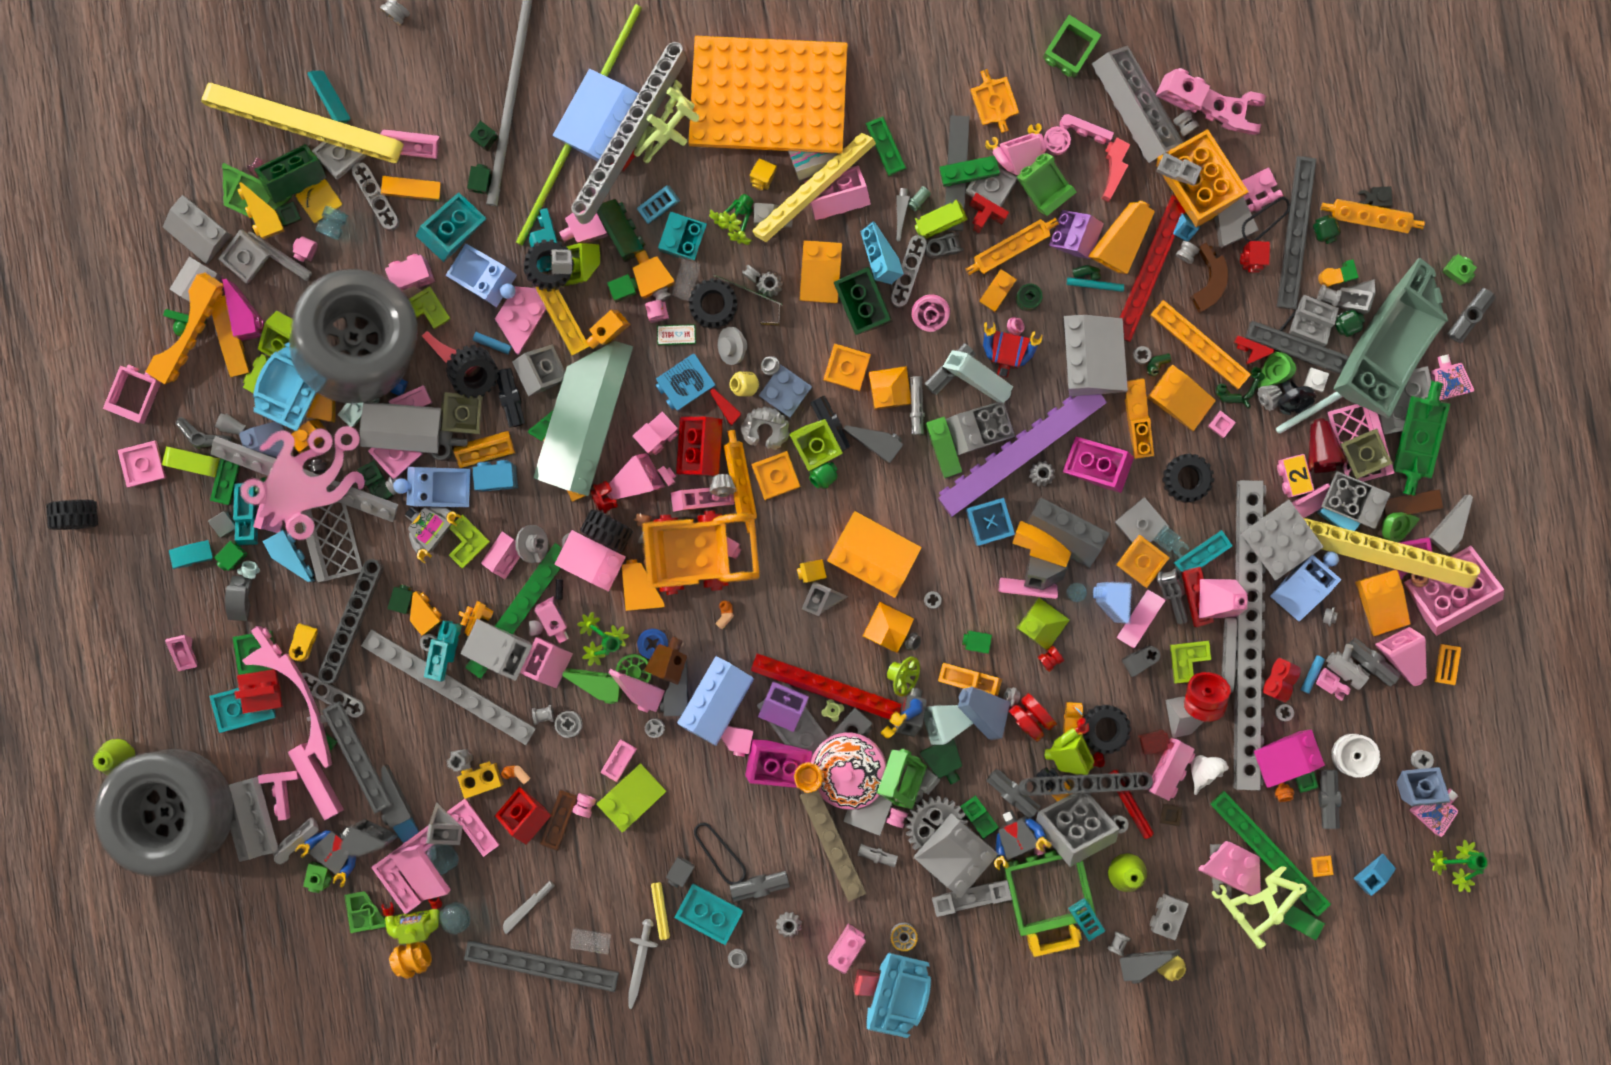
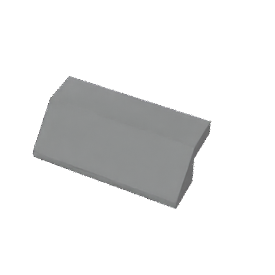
[360,402,441,453]
[229,777,279,862]

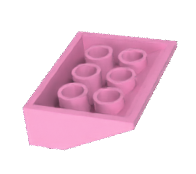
[1404,546,1504,636]

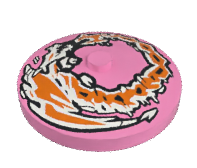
[811,733,887,809]

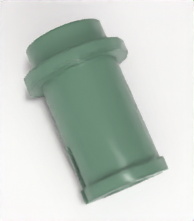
[908,186,931,211]

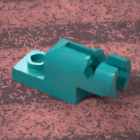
[529,208,558,272]
[424,620,462,682]

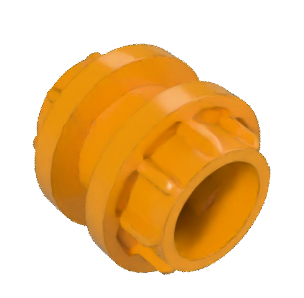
[389,942,432,979]

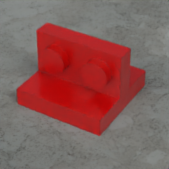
[969,193,1009,233]
[234,669,283,714]

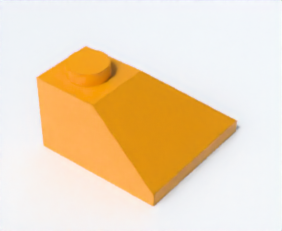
[868,366,911,410]

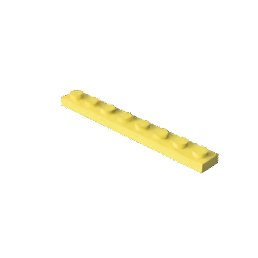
[752,133,876,242]

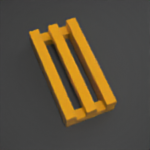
[1434,644,1461,685]

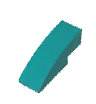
[233,483,258,545]

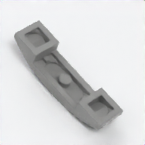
[932,880,1012,917]

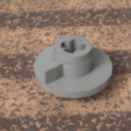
[718,327,747,365]
[515,525,548,563]

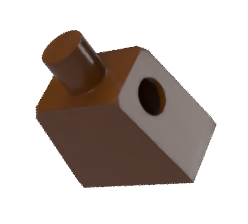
[644,636,687,685]

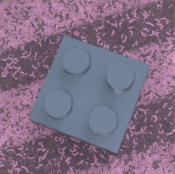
[759,365,812,418]

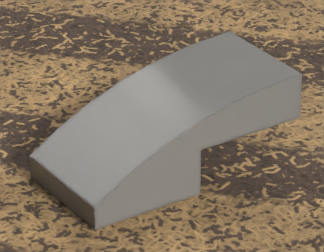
[1156,153,1202,185]

